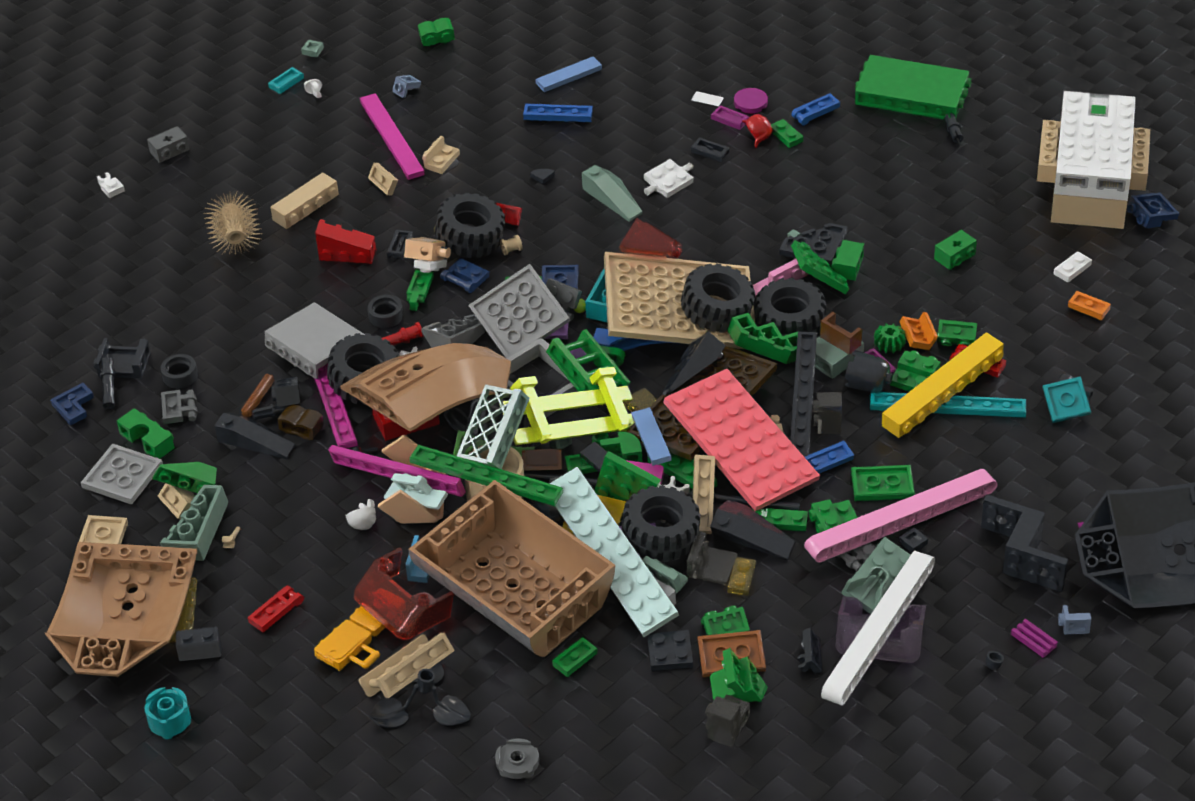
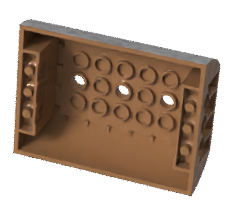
[409,480,615,657]

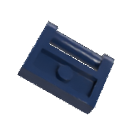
[440,258,489,293]

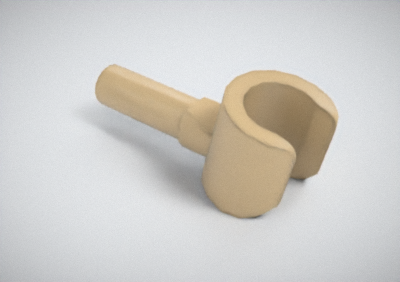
[222,526,241,548]

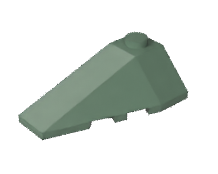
[582,165,642,222]

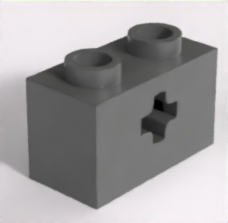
[147,126,190,163]

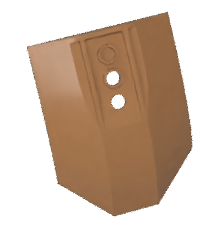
[341,343,511,431]
[45,542,197,677]

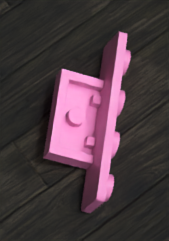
[753,259,809,298]

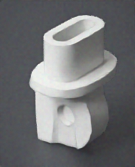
[304,79,322,98]

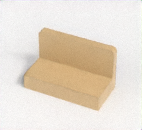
[158,483,195,519]

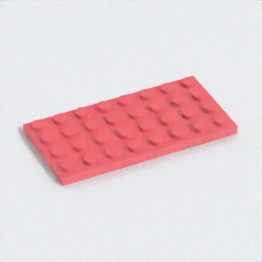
[663,369,820,511]

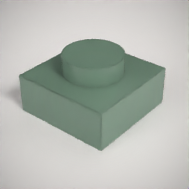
[301,40,324,57]

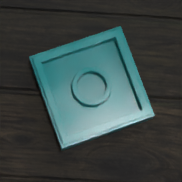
[1042,376,1091,423]

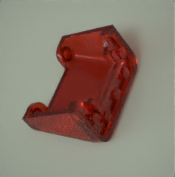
[618,218,683,259]

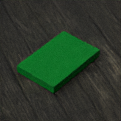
[851,465,915,501]

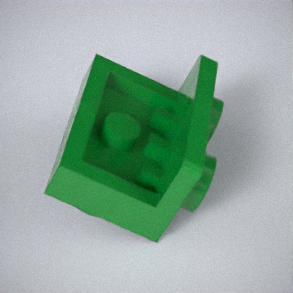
[937,319,977,346]

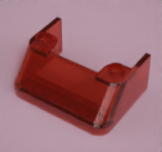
[354,548,454,640]

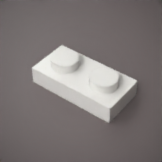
[1054,251,1092,282]
[414,259,447,273]

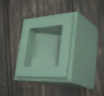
[549,438,572,450]

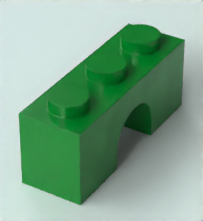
[117,408,175,459]

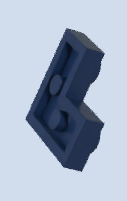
[50,383,94,425]

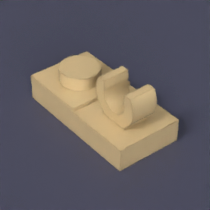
[368,163,398,195]

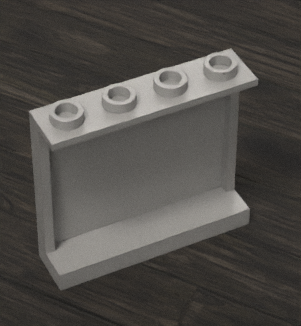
[265,302,365,379]

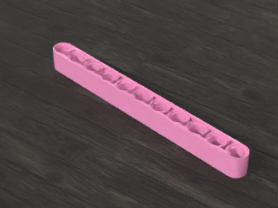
[804,469,998,562]

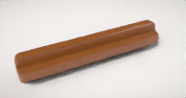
[241,374,274,417]

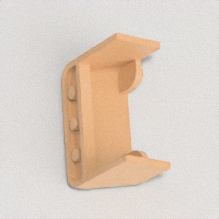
[378,435,445,524]

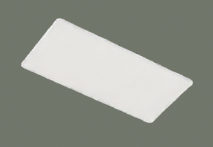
[691,92,723,106]

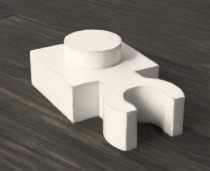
[97,172,125,198]

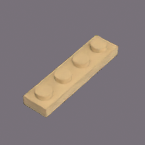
[693,455,715,534]

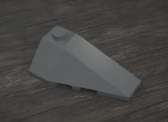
[422,314,486,348]

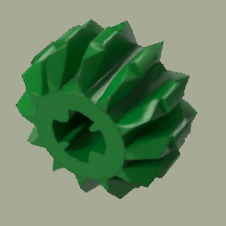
[874,323,906,354]

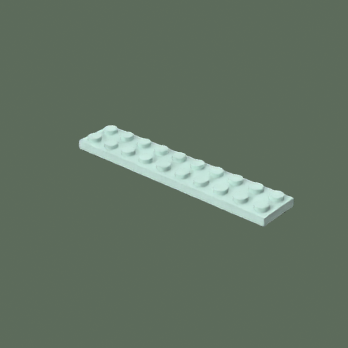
[550,467,679,637]

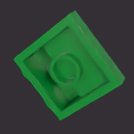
[890,350,941,392]
[809,499,858,534]

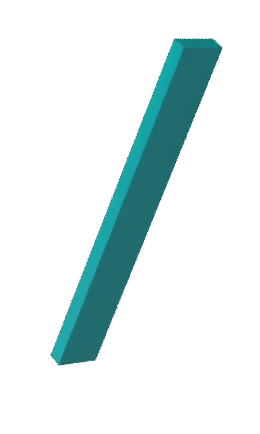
[870,392,1026,418]

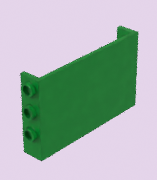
[855,55,971,119]

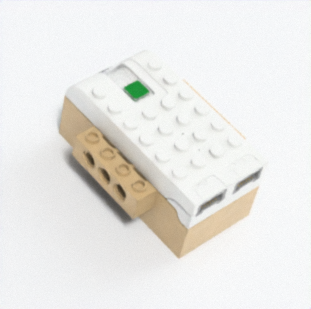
[1037,91,1150,229]

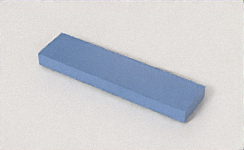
[536,57,602,92]
[631,407,672,466]

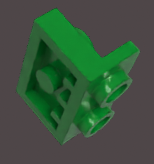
[701,606,750,635]

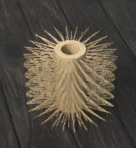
[203,192,259,255]

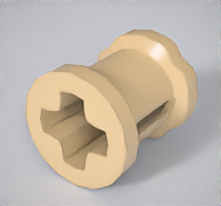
[500,235,523,255]

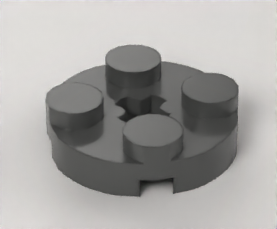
[495,738,539,779]

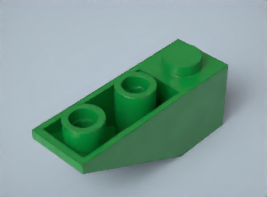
[152,462,217,493]

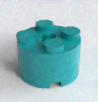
[144,687,191,739]

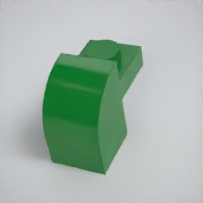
[600,432,642,462]

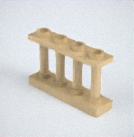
[359,633,455,698]

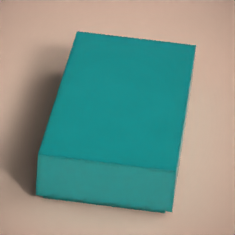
[268,67,304,94]

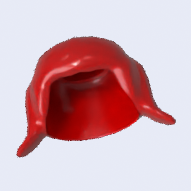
[742,114,772,148]

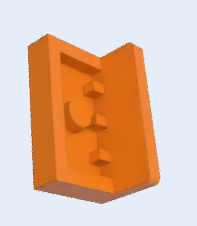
[899,312,938,350]

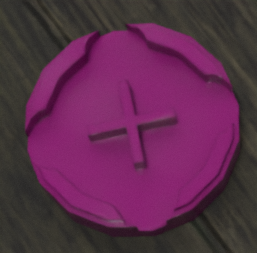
[734,88,768,114]

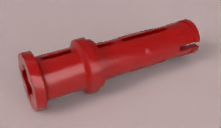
[381,322,424,346]

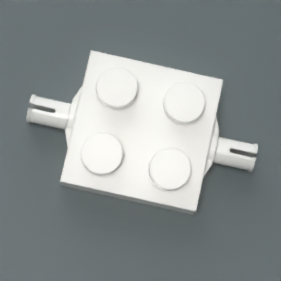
[644,159,693,198]

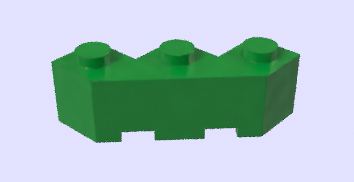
[727,313,799,364]

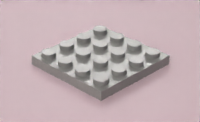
[469,264,571,358]

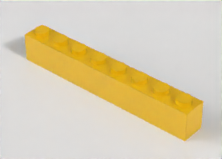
[882,332,1004,438]

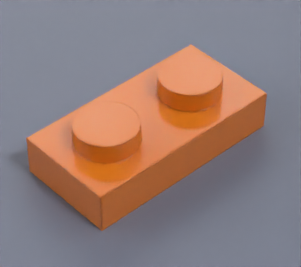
[1068,291,1111,320]

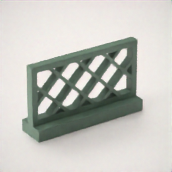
[457,384,530,469]

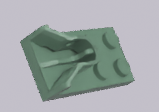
[841,537,911,614]

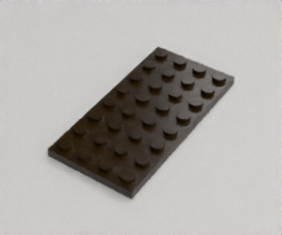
[626,346,777,460]

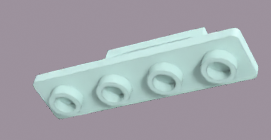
[384,473,448,510]

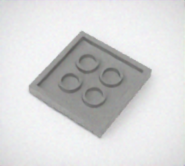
[81,444,163,504]

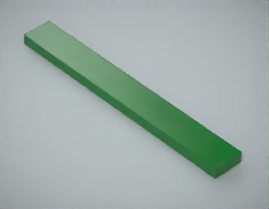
[409,445,563,506]

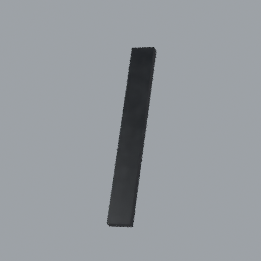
[790,332,817,457]

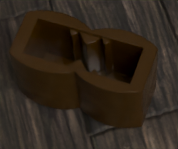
[278,404,324,440]

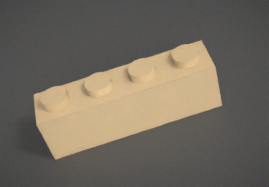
[271,173,339,229]

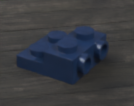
[1127,192,1180,228]

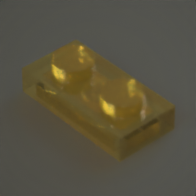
[728,557,756,596]

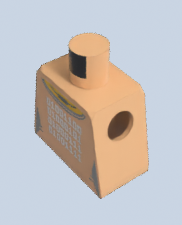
[404,237,451,261]

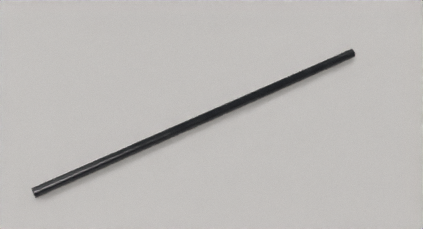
[524,471,800,511]

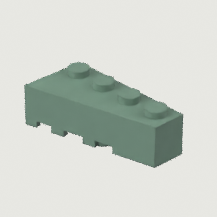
[160,485,228,561]

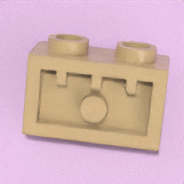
[422,136,460,174]

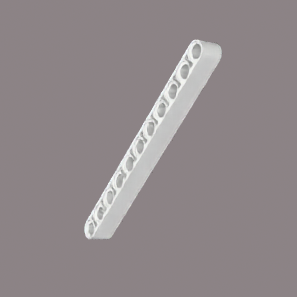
[821,551,935,705]

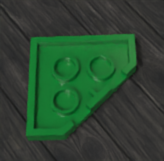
[791,240,849,294]
[594,451,661,501]

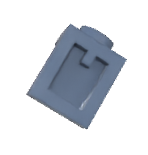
[392,75,421,98]
[1058,605,1091,634]

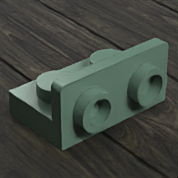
[642,556,688,594]

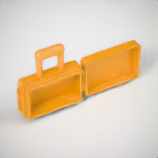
[314,588,406,671]

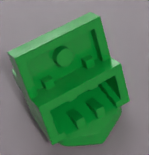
[710,648,768,704]

